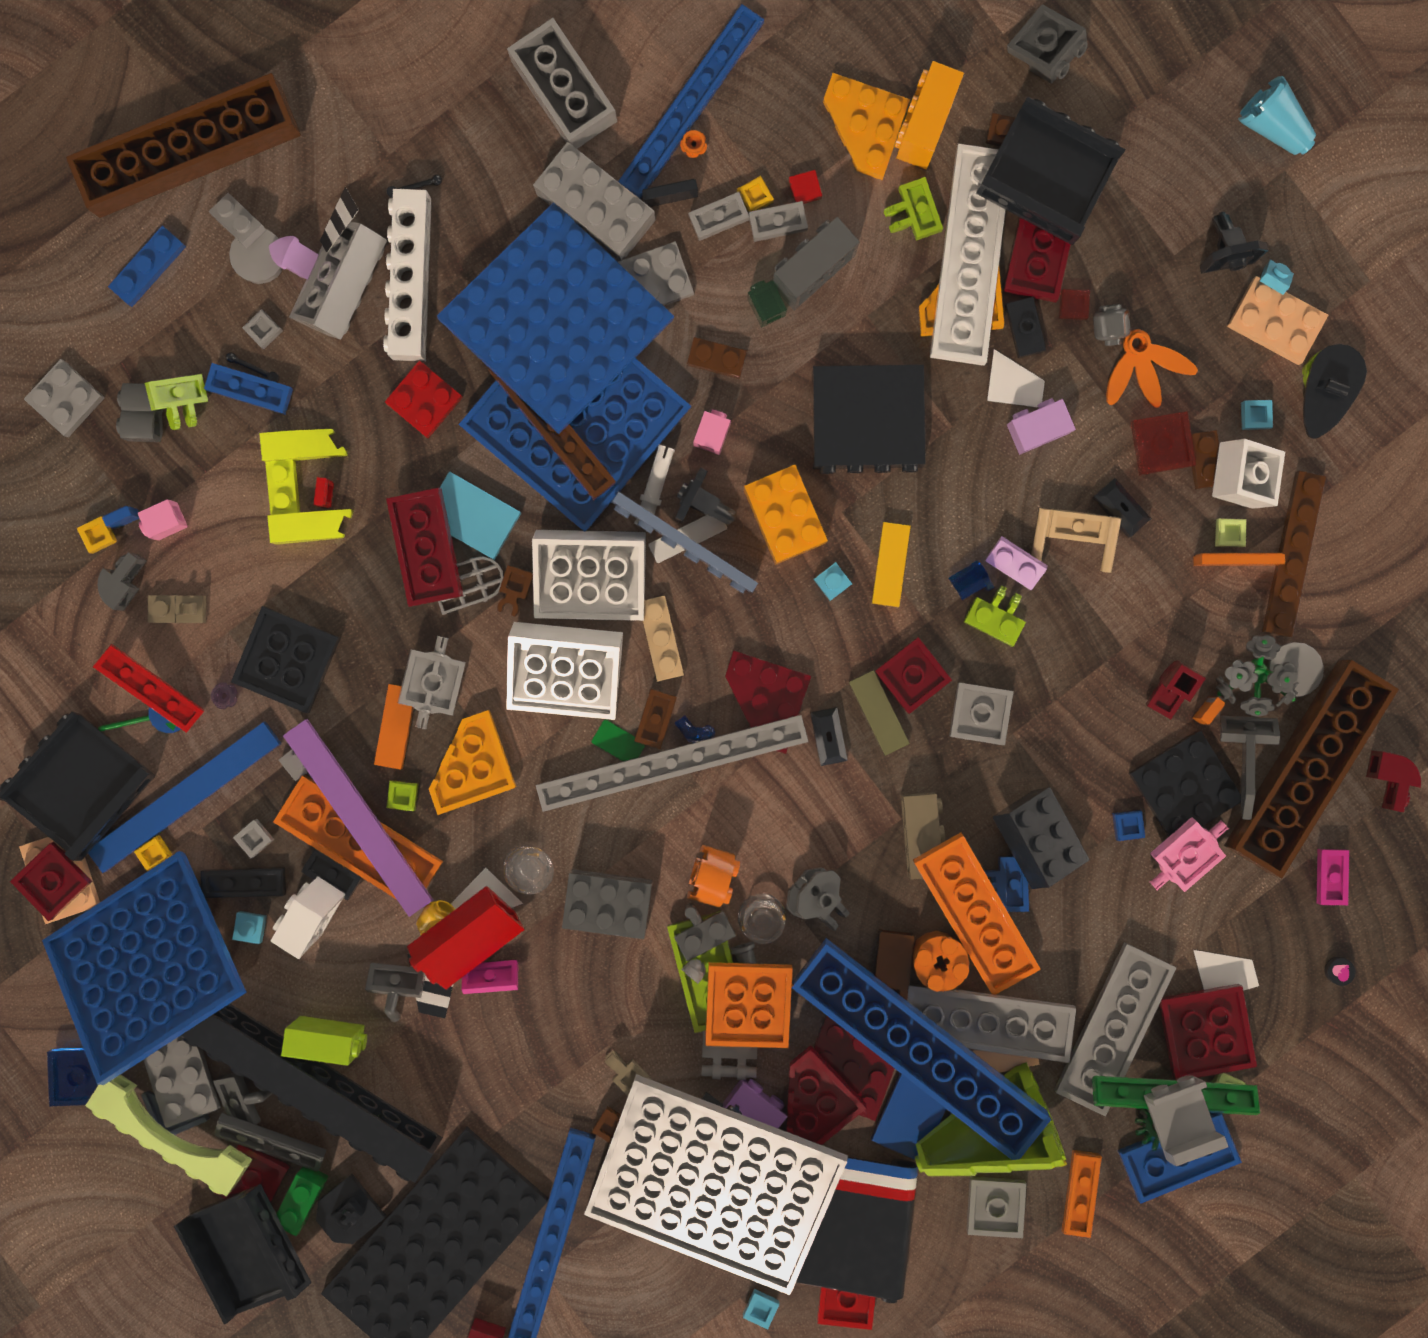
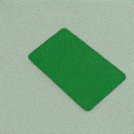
[592,720,646,761]

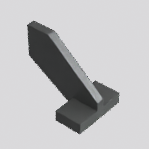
[1219,716,1280,820]

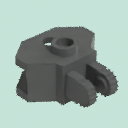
[786,867,849,931]

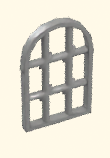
[438,557,504,615]

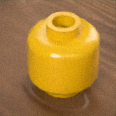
[416,900,455,935]

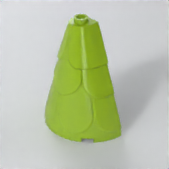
[915,1062,1067,1176]

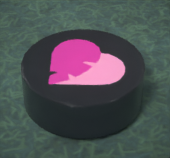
[1324,957,1356,986]

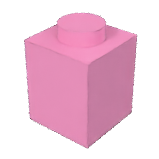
[693,410,731,455]
[138,499,188,540]

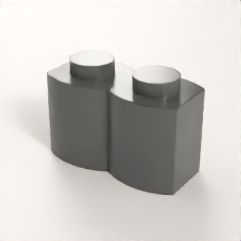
[116,383,163,442]

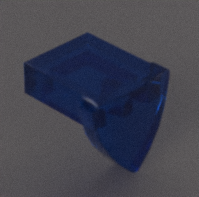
[948,560,995,600]

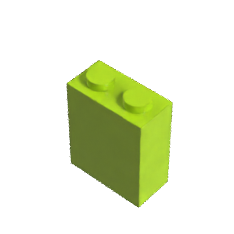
[281,1016,367,1066]

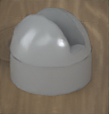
[681,959,706,984]

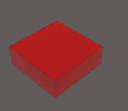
[788,170,822,204]
[314,477,334,508]

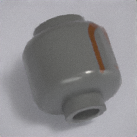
[1093,304,1131,346]

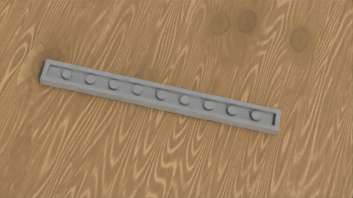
[536,715,808,812]

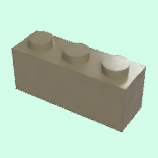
[900,792,945,880]

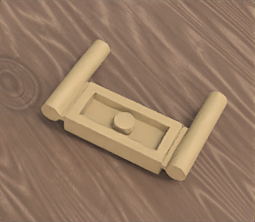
[1031,508,1121,573]

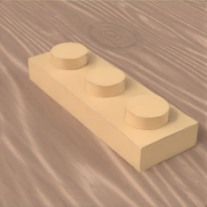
[643,596,684,682]

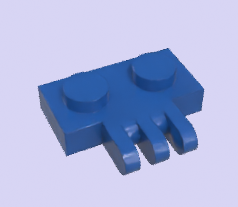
[984,856,1029,912]

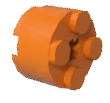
[687,845,740,907]
[911,931,970,992]

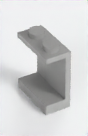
[1144,1075,1228,1166]

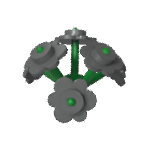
[1215,635,1299,717]

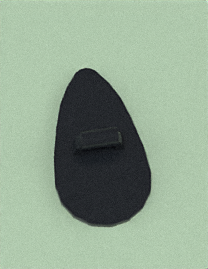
[1303,344,1367,439]

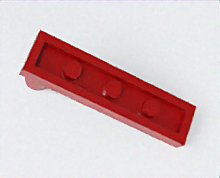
[93,644,204,733]

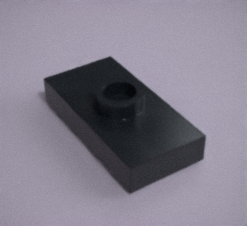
[1005,297,1046,358]

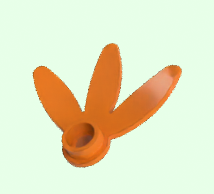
[1106,329,1198,408]

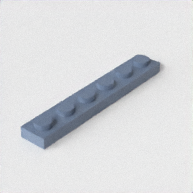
[612,492,758,594]

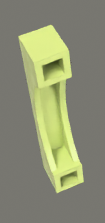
[85,1075,253,1196]

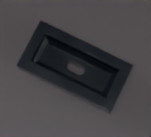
[1092,478,1152,538]
[810,707,848,766]

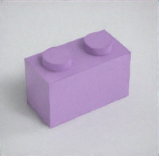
[1007,398,1076,455]

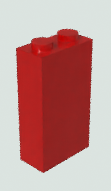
[407,886,525,990]

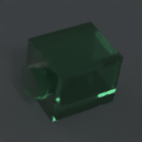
[747,280,787,328]

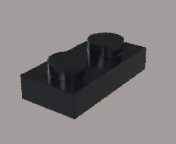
[301,849,363,900]

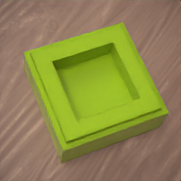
[386,780,419,811]

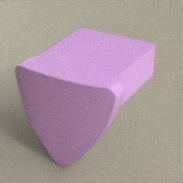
[269,236,319,280]

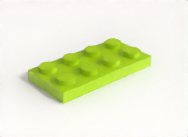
[667,912,733,1033]

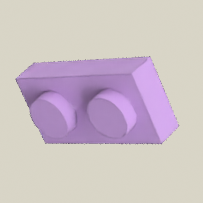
[985,536,1048,590]

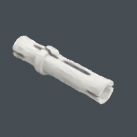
[634,445,675,524]

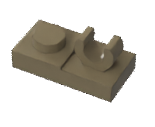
[148,595,206,623]

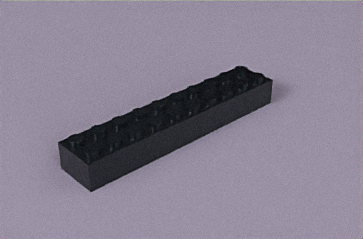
[181,1004,443,1183]

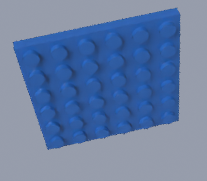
[437,203,674,434]
[458,358,691,532]
[42,851,247,1085]

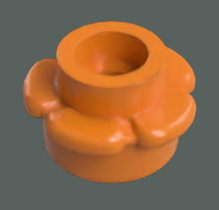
[680,130,707,158]

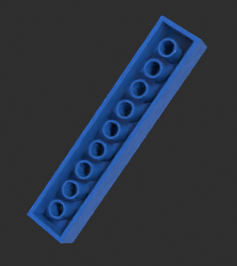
[792,938,1051,1160]

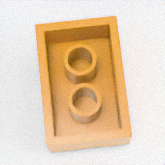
[895,61,964,170]
[744,465,828,565]

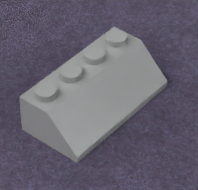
[289,222,387,340]

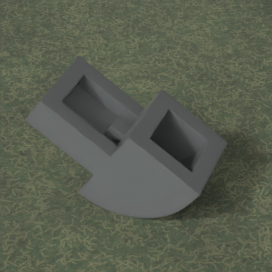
[97,552,147,611]

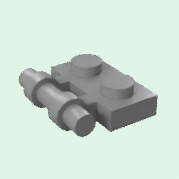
[702,1030,757,1080]

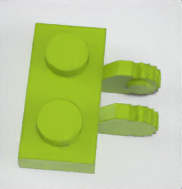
[883,177,943,241]
[145,374,208,430]
[963,585,1026,647]

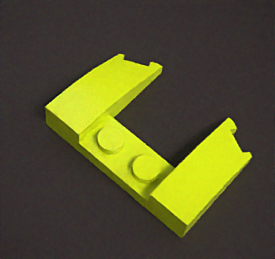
[259,429,353,545]

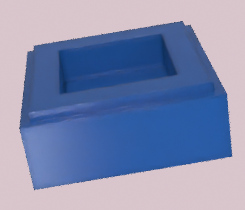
[102,506,139,529]
[1112,810,1145,841]

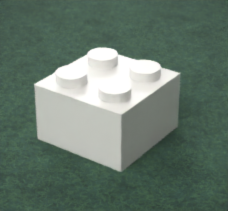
[1212,439,1285,509]
[271,877,345,959]

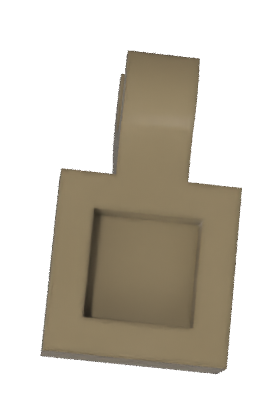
[605,1049,651,1096]

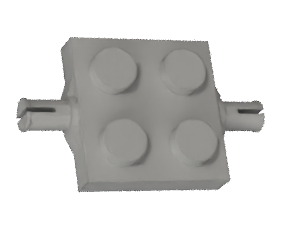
[397,636,466,729]

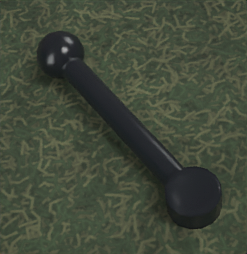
[387,175,442,198]
[225,352,280,382]

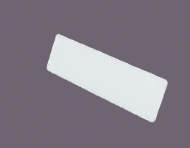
[649,515,727,563]

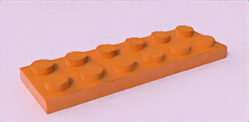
[273,775,444,899]
[913,832,1041,995]

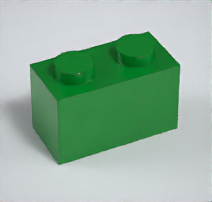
[277,1167,329,1236]

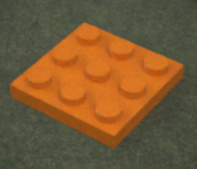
[705,962,793,1048]

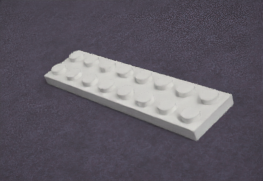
[930,144,1005,366]

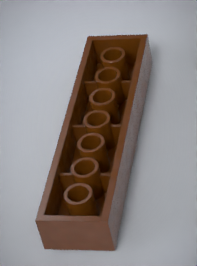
[66,73,301,218]
[1224,660,1399,879]

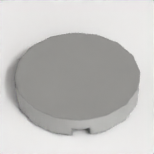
[229,229,282,284]
[1267,642,1324,697]

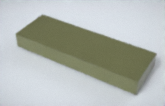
[848,670,910,756]

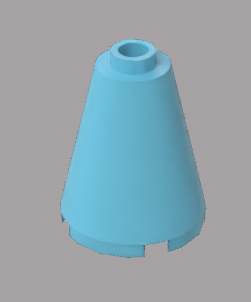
[1238,76,1316,155]

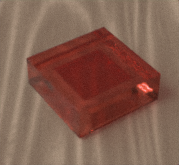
[1059,289,1090,320]

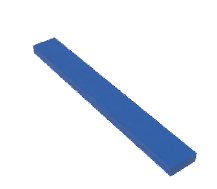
[618,4,764,200]
[88,722,282,873]
[508,1128,596,1338]

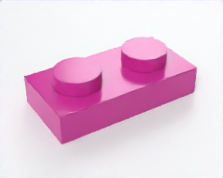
[1317,849,1349,905]
[461,960,519,994]

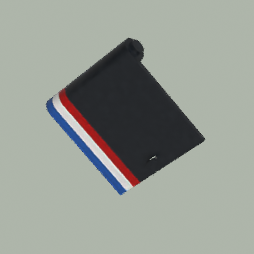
[796,1157,918,1303]

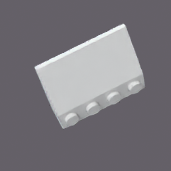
[532,530,646,621]
[507,622,623,720]

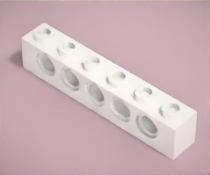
[384,189,431,361]

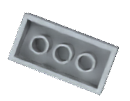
[507,18,617,149]
[533,142,656,261]

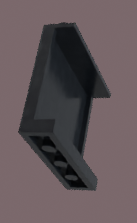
[976,97,1126,245]
[812,365,926,474]
[0,712,156,861]
[174,1184,312,1324]

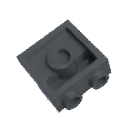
[1007,4,1088,84]

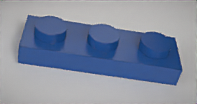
[108,226,186,307]
[204,363,293,415]

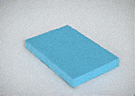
[440,471,521,560]

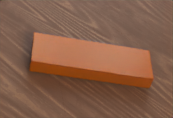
[1193,553,1285,566]
[374,684,414,770]
[1062,1150,1102,1238]

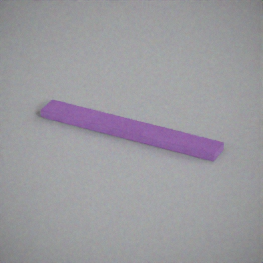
[283,719,433,917]

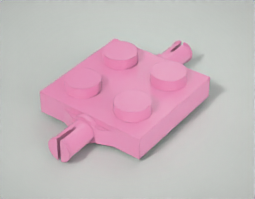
[1149,817,1229,892]

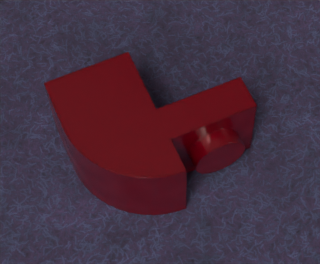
[1146,660,1206,720]
[1366,750,1421,812]

